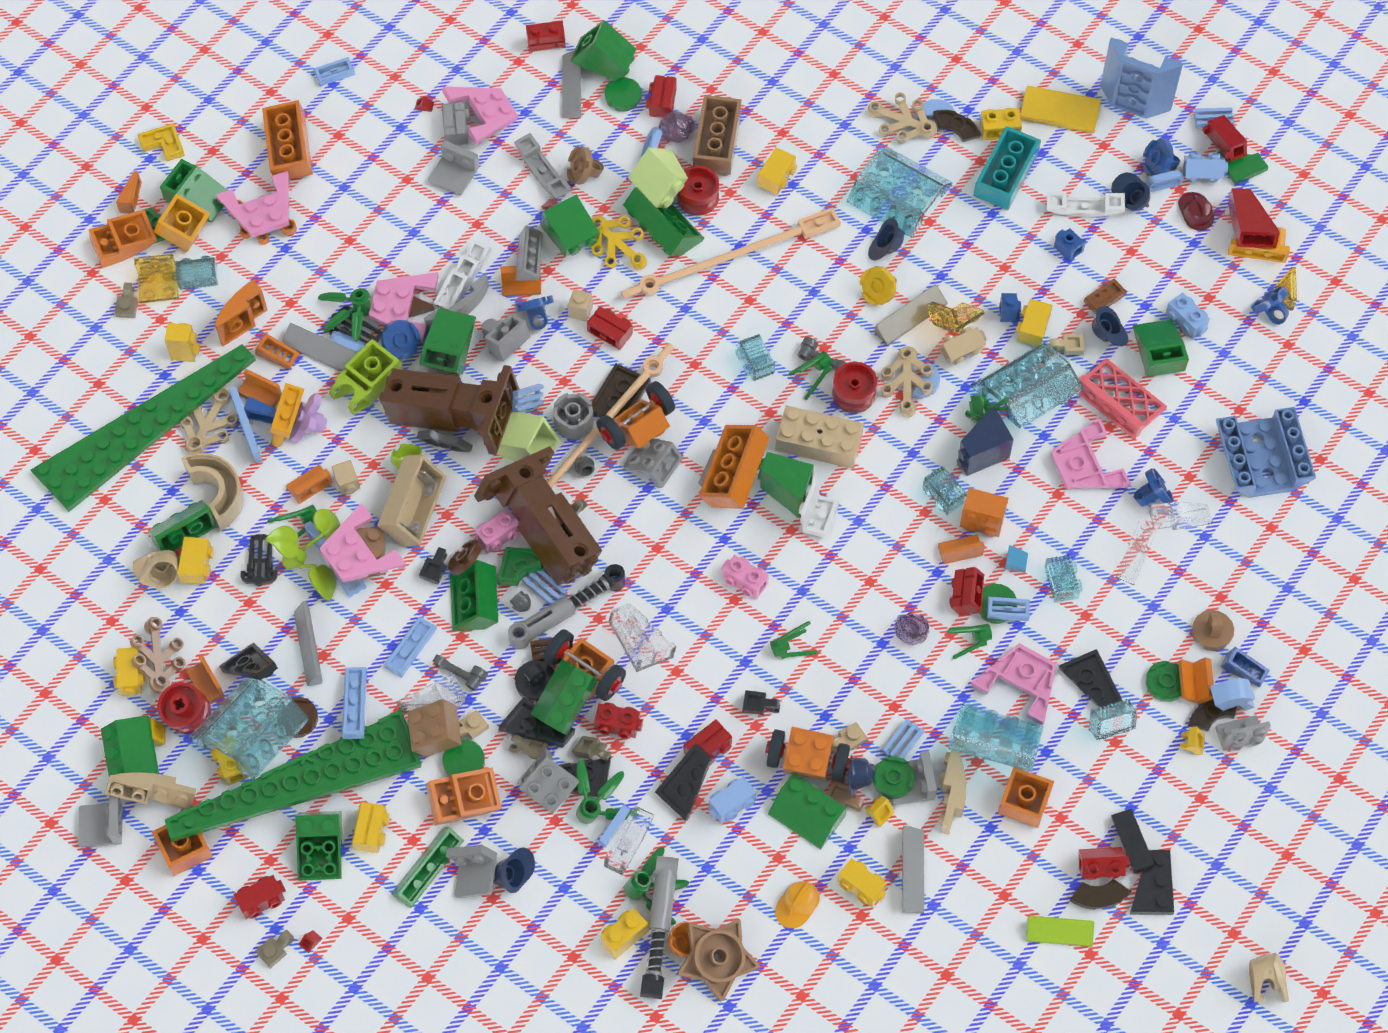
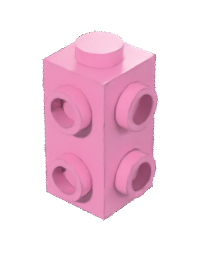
[475,509,520,554]
[722,554,769,599]

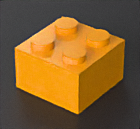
[154,193,210,252]

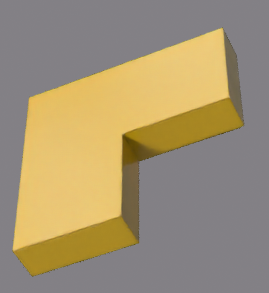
[137,123,185,162]

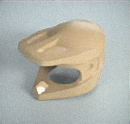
[133,550,179,588]
[1249,952,1289,1003]

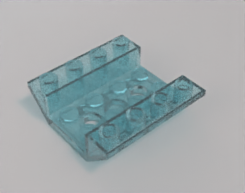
[847,147,953,238]
[971,342,1084,429]
[189,678,309,779]
[948,704,1044,772]

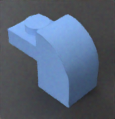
[1210,678,1255,711]

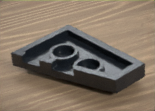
[219,642,278,680]
[1058,649,1124,714]
[498,697,575,748]
[655,743,713,821]
[559,756,611,797]
[1129,850,1174,915]

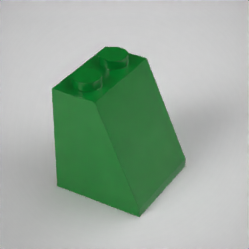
[570,20,636,81]
[540,194,600,257]
[758,452,814,518]

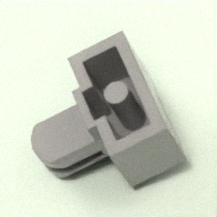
[481,313,530,361]

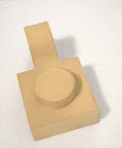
[1048,334,1085,355]
[459,709,489,740]
[831,722,868,754]

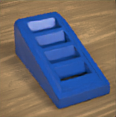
[244,397,277,424]
[1220,646,1270,687]

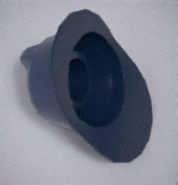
[1111,172,1150,210]
[868,218,905,261]
[1092,306,1128,347]
[849,755,876,798]
[493,847,535,893]

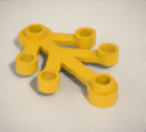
[591,216,647,270]

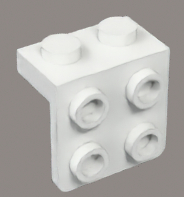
[799,480,839,538]

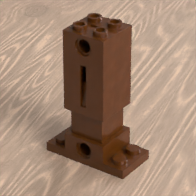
[380,365,520,455]
[474,446,602,586]

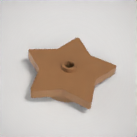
[677,919,760,1002]

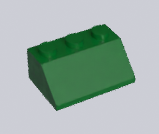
[148,500,217,552]
[450,560,498,632]
[531,659,599,735]
[101,715,159,777]
[768,773,846,850]

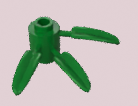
[318,288,372,342]
[965,394,1028,424]
[576,759,640,824]
[624,847,689,925]

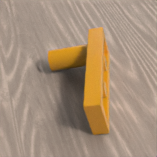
[1228,227,1290,263]
[270,383,305,447]

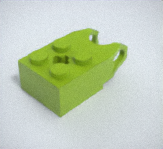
[329,339,404,415]

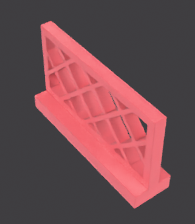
[1074,358,1167,439]

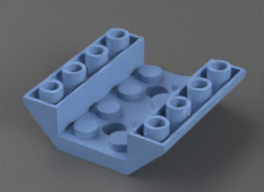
[1100,37,1183,119]
[1215,407,1316,497]

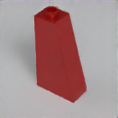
[1228,188,1280,248]

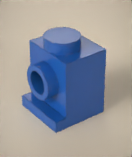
[1054,228,1086,262]
[999,293,1021,322]

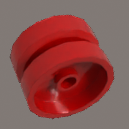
[677,165,719,215]
[832,361,877,413]
[157,682,212,735]

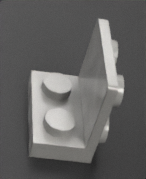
[428,140,479,195]
[623,438,683,488]
[1215,715,1271,751]
[519,748,579,813]
[892,751,937,805]
[78,795,123,847]
[446,844,497,898]

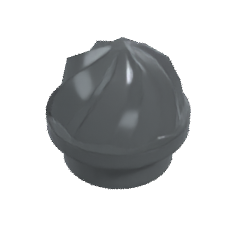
[575,455,595,477]
[510,591,531,612]

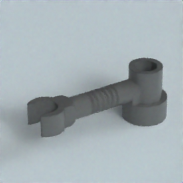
[797,337,846,371]
[432,654,488,691]

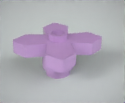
[289,393,327,443]

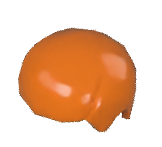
[667,921,693,957]

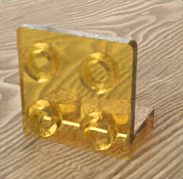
[134,254,179,303]
[926,301,985,333]

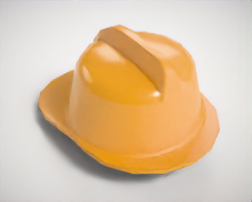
[775,881,820,928]

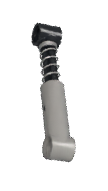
[508,564,625,649]
[640,856,679,1000]

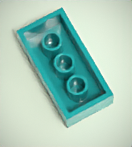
[973,126,1041,210]

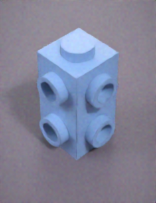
[1183,153,1228,182]
[1165,292,1210,339]
[708,776,756,824]

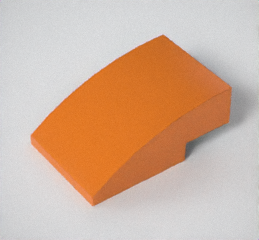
[88,210,157,268]
[215,279,268,347]
[426,767,502,826]

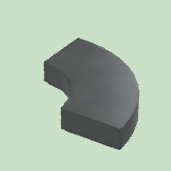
[417,430,473,452]

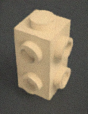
[939,326,987,365]

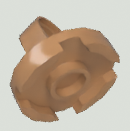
[567,146,604,185]
[1192,610,1234,651]

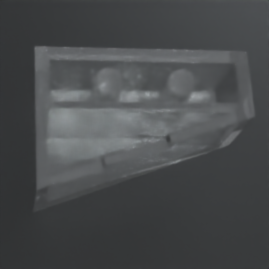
[608,602,677,672]

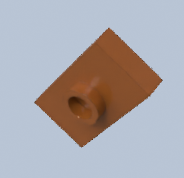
[1084,278,1127,313]

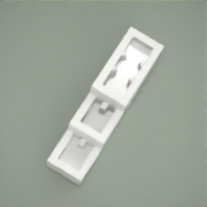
[434,239,491,310]

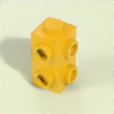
[113,647,145,697]
[210,734,249,786]
[837,858,887,907]

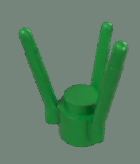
[789,351,833,400]
[267,504,317,538]
[770,621,818,659]
[947,624,992,659]

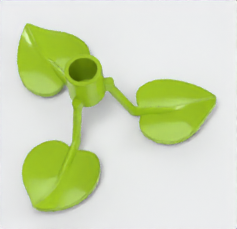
[265,509,340,601]

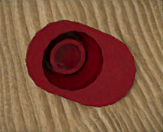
[1178,192,1214,231]

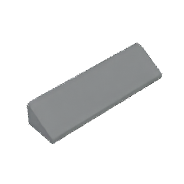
[562,50,581,118]
[515,225,543,281]
[282,322,357,371]
[294,601,323,686]
[902,826,924,914]

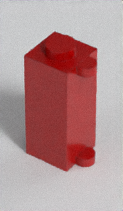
[1202,115,1247,162]

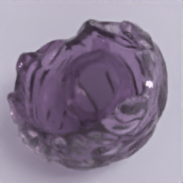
[659,112,695,143]
[894,612,930,646]

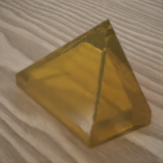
[1272,267,1297,311]

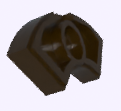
[933,110,981,142]
[1188,699,1237,731]
[1070,879,1131,910]

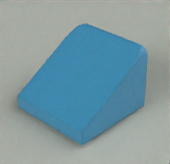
[1005,545,1028,572]

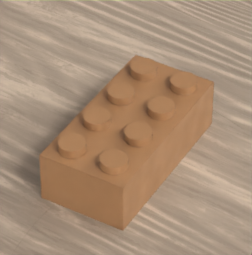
[693,95,742,175]

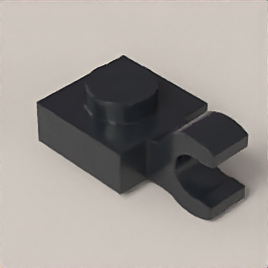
[419,547,448,585]
[742,690,780,715]

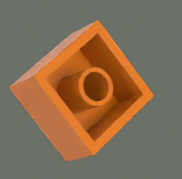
[959,488,1009,537]
[997,767,1054,828]
[151,825,213,877]

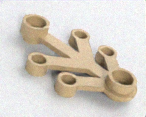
[868,92,937,143]
[881,346,934,418]
[180,387,238,454]

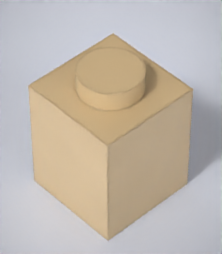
[567,289,593,322]
[331,459,361,495]

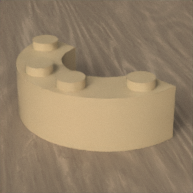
[181,453,243,531]

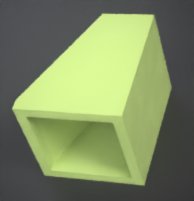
[628,147,688,208]
[497,411,560,461]

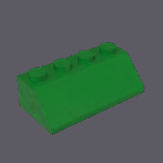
[623,187,705,256]

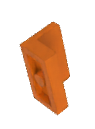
[500,266,541,297]
[238,369,282,408]
[286,465,333,504]
[938,534,985,565]
[186,655,225,704]
[1178,657,1214,705]

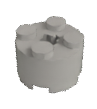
[553,393,594,440]

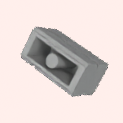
[442,102,471,145]

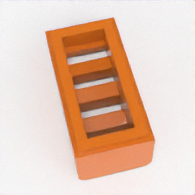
[116,171,142,213]
[255,333,300,370]

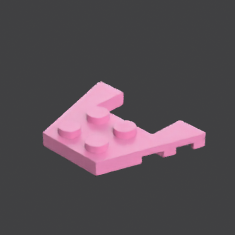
[442,86,518,145]
[216,171,289,238]
[369,272,439,343]
[1050,418,1131,489]
[320,504,406,583]
[971,643,1056,726]

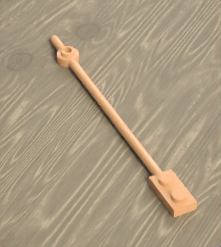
[621,207,841,298]
[513,343,674,514]

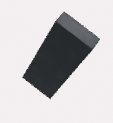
[1111,808,1155,874]

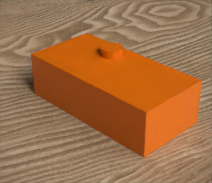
[262,100,313,180]
[698,425,770,509]

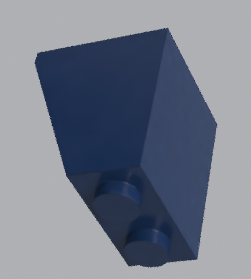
[956,407,1014,476]

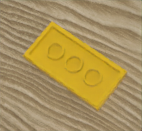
[1020,85,1101,133]

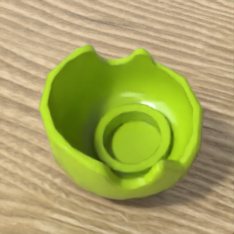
[391,444,422,469]

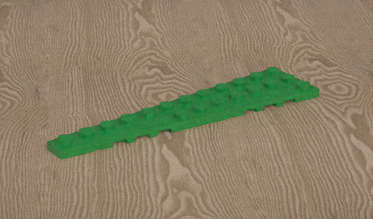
[30,344,256,512]
[165,709,422,842]

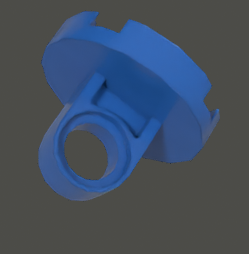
[1142,138,1180,176]
[1250,286,1289,325]
[514,295,554,330]
[381,320,420,359]
[1134,468,1174,507]

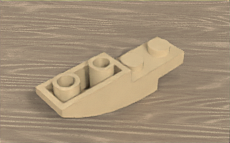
[938,745,966,835]
[104,772,196,809]

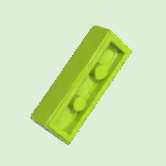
[1026,916,1094,947]

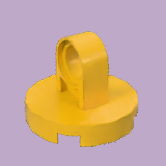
[859,266,897,306]

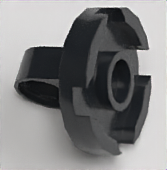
[515,660,554,702]

